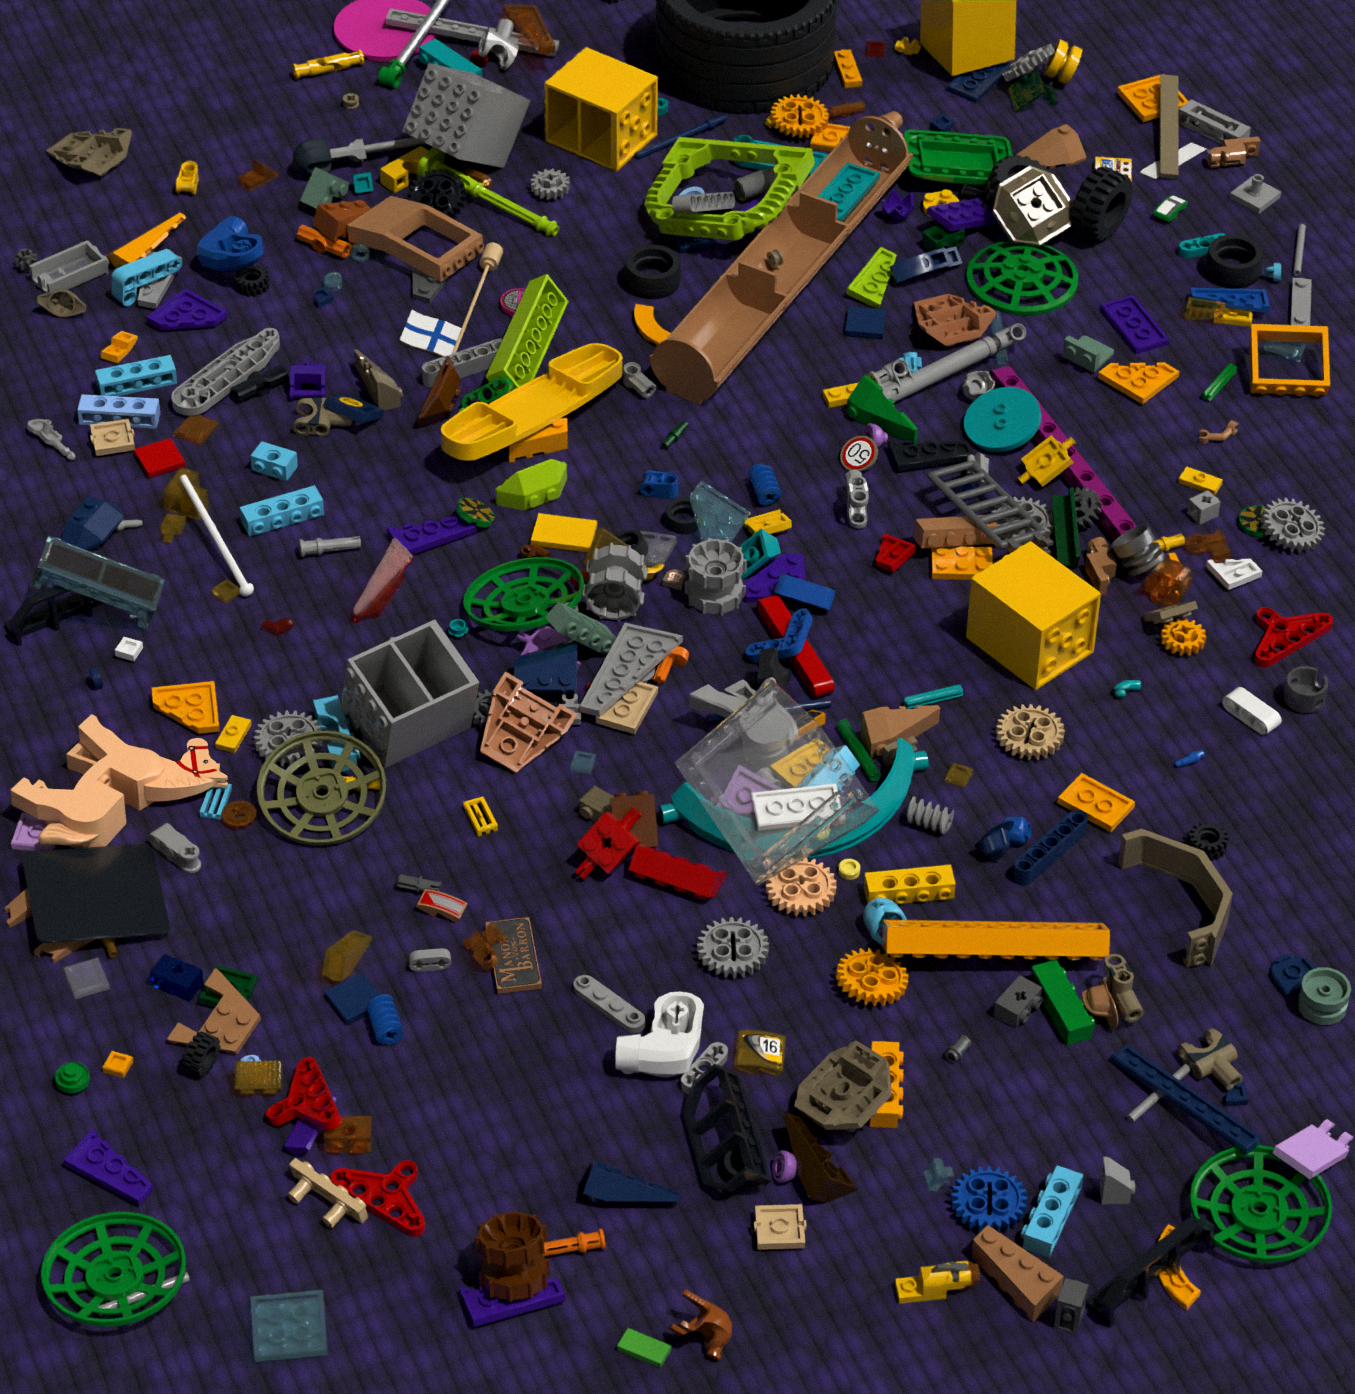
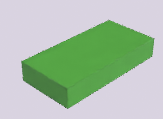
[617,1328,671,1369]

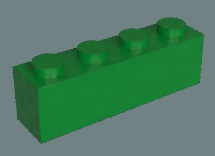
[1030,959,1095,1046]

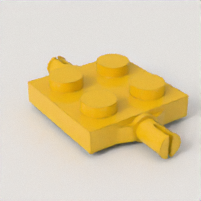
[1018,435,1076,487]

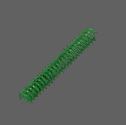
[837,719,881,781]

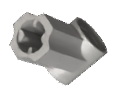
[623,362,656,399]

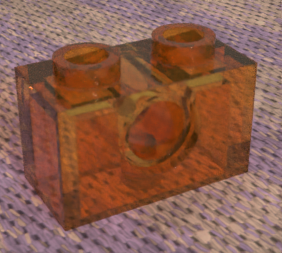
[324,1116,373,1153]

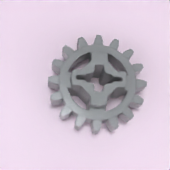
[530,169,570,200]

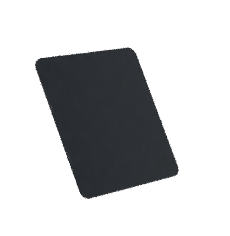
[22,844,170,943]

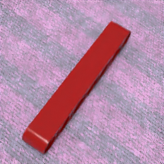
[757,594,835,698]

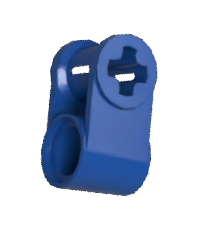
[639,470,679,499]

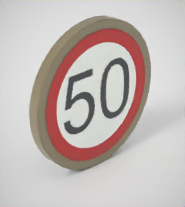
[840,436,878,472]

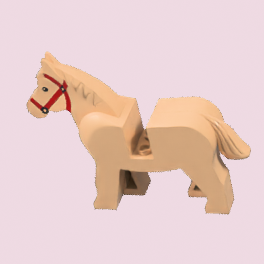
[10,714,228,848]

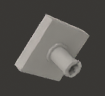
[1230,174,1281,214]

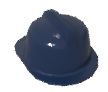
[974,820,1014,862]

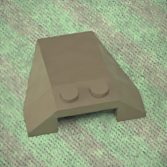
[46,128,132,176]

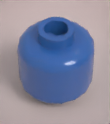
[1003,817,1031,845]

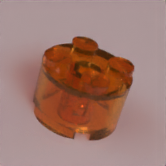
[1145,558,1192,607]

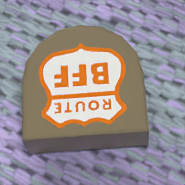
[662,569,685,590]

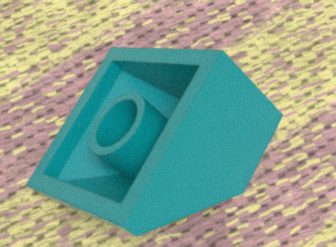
[738,528,781,580]

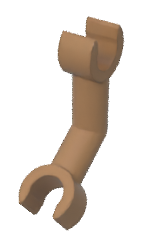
[1198,420,1239,444]

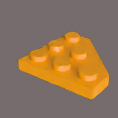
[1098,363,1179,404]
[152,681,220,734]

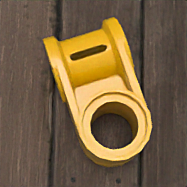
[176,161,199,194]

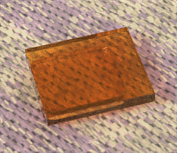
[174,415,219,446]

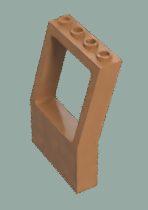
[347,196,484,282]

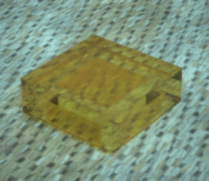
[212,579,240,604]
[945,763,973,788]

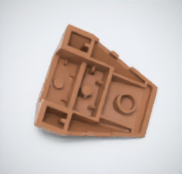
[914,294,996,346]
[480,672,578,773]

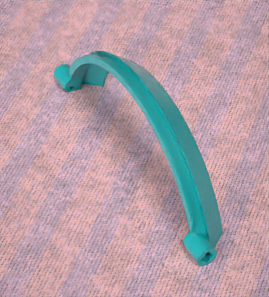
[659,738,929,861]

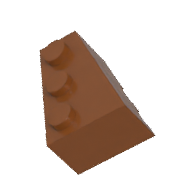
[313,200,371,241]

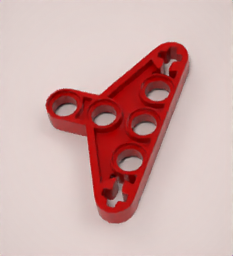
[1254,607,1333,668]
[266,1057,342,1131]
[330,1160,425,1237]

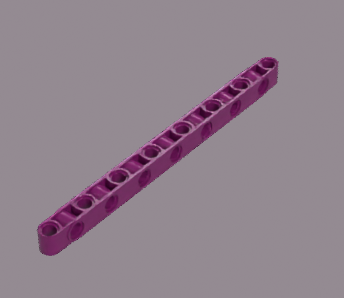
[989,365,1137,541]

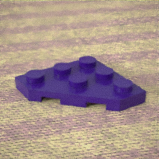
[146,288,228,330]
[745,554,806,603]

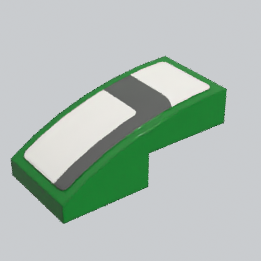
[1153,195,1188,221]

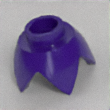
[882,189,915,221]

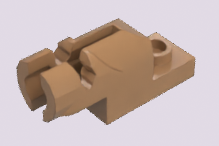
[1207,137,1260,168]
[1085,537,1117,595]

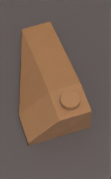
[1017,124,1086,169]
[861,705,940,758]

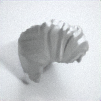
[963,371,995,401]

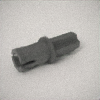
[397,874,442,893]

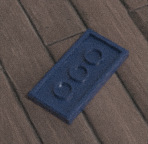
[946,61,1012,103]

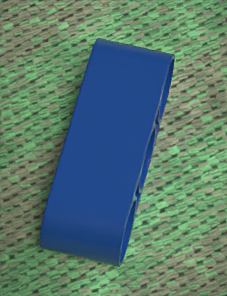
[774,574,836,611]

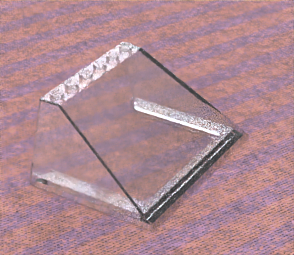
[675,679,879,885]

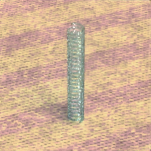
[991,310,1008,365]

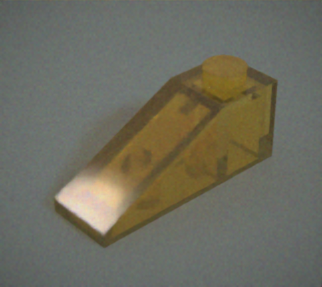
[322,930,373,981]

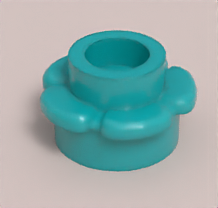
[448,619,468,638]

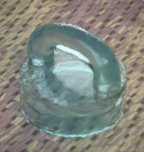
[351,244,370,262]
[323,272,342,291]

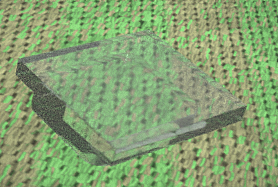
[64,958,110,999]

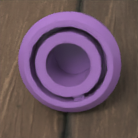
[862,423,888,448]
[772,1150,799,1183]

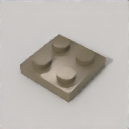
[1143,601,1198,624]

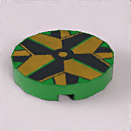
[456,498,495,527]
[1239,505,1268,538]

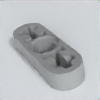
[681,1042,728,1094]

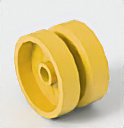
[1044,39,1082,85]

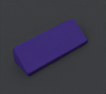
[284,1095,336,1157]

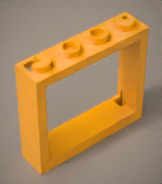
[1249,324,1330,397]

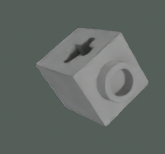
[1187,491,1220,525]

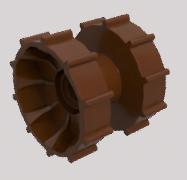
[475,1210,551,1302]

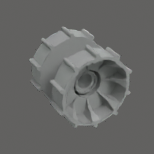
[685,538,747,616]
[582,543,648,622]

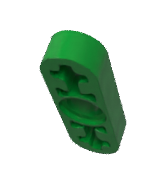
[462,377,513,408]

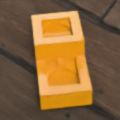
[101,331,138,363]

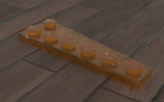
[502,4,556,54]

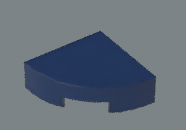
[315,287,334,308]
[1225,1082,1249,1106]

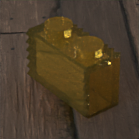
[235,1061,283,1094]

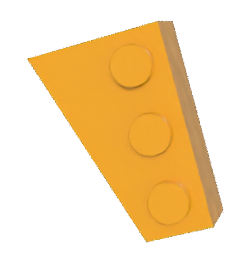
[509,418,568,463]

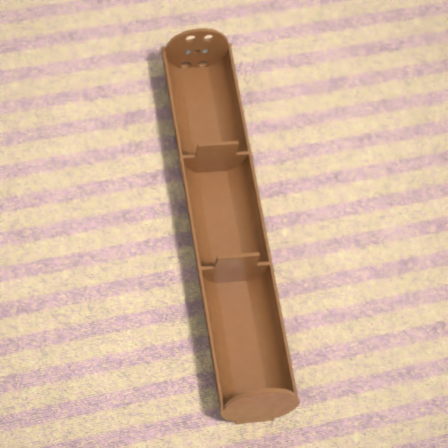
[650,116,913,405]

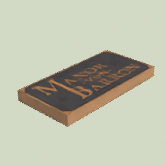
[485,917,542,994]

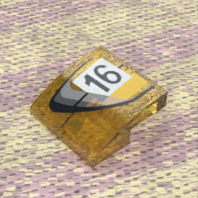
[734,1030,786,1076]

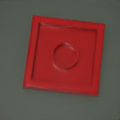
[134,438,186,478]

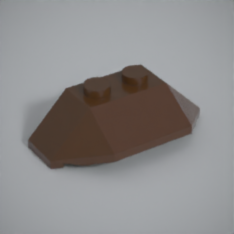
[416,356,462,428]

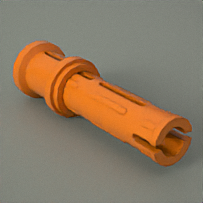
[542,1228,606,1257]

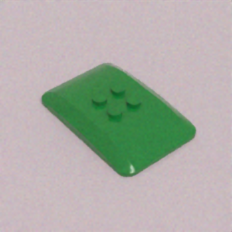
[903,130,1013,185]

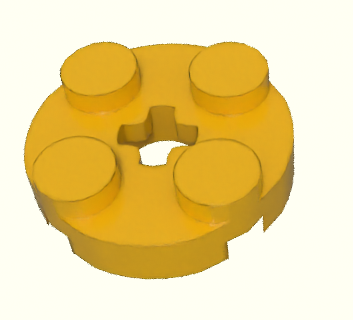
[923,189,959,217]

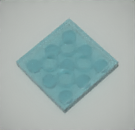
[251,1290,328,1362]

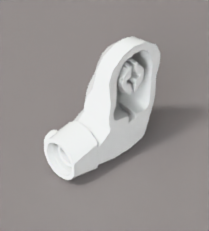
[616,991,704,1078]

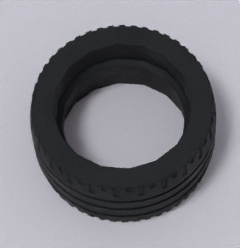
[1206,234,1263,289]
[625,244,681,299]

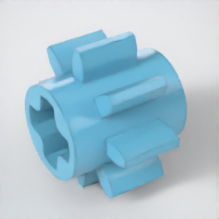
[899,352,922,373]

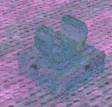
[925,1158,954,1192]

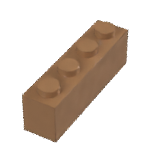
[913,515,998,548]

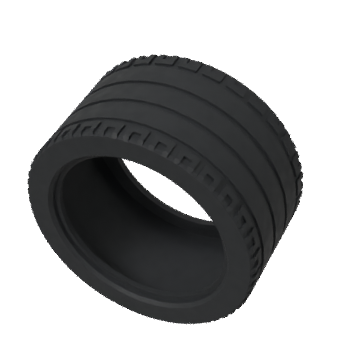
[656,0,837,114]

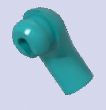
[1113,680,1141,697]

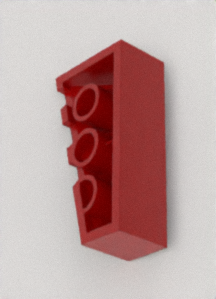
[629,845,728,900]

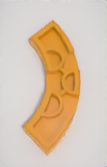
[634,304,671,346]
[1158,1224,1201,1311]

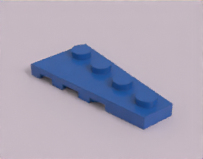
[1190,288,1270,313]

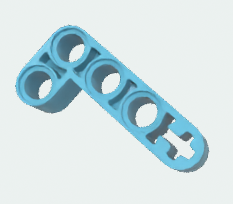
[111,249,182,306]

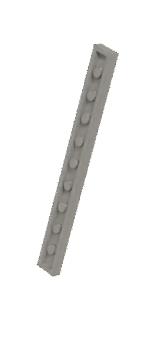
[385,8,559,57]

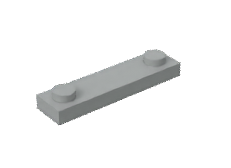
[1290,278,1312,326]

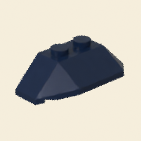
[59,496,124,556]

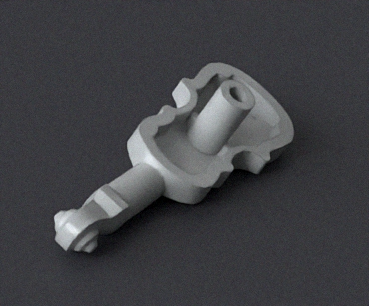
[27,419,76,461]

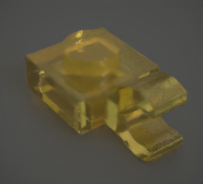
[161,513,186,543]

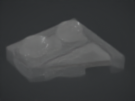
[640,531,677,566]

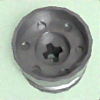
[1111,524,1165,576]

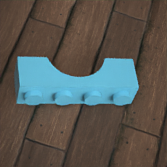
[313,695,360,772]

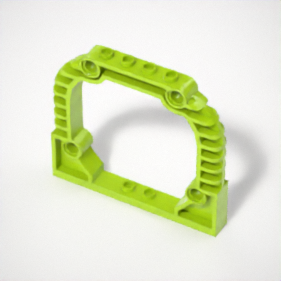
[645,137,815,240]

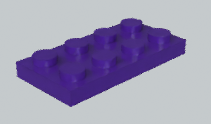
[926,198,998,231]

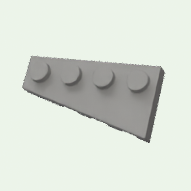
[138,251,183,309]

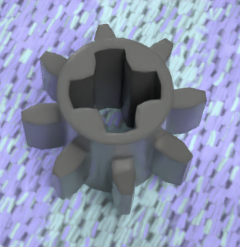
[14,249,38,272]

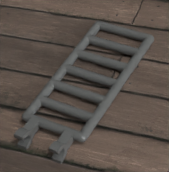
[927,460,1053,555]

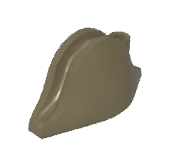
[37,289,86,317]

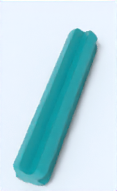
[903,684,963,709]

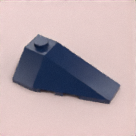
[583,1160,681,1202]

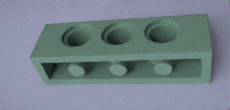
[545,602,616,656]

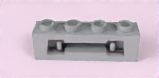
[1178,99,1251,145]

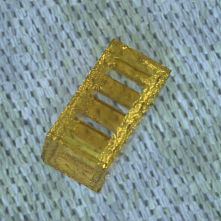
[1185,298,1226,320]

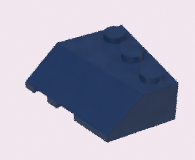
[514,640,578,698]

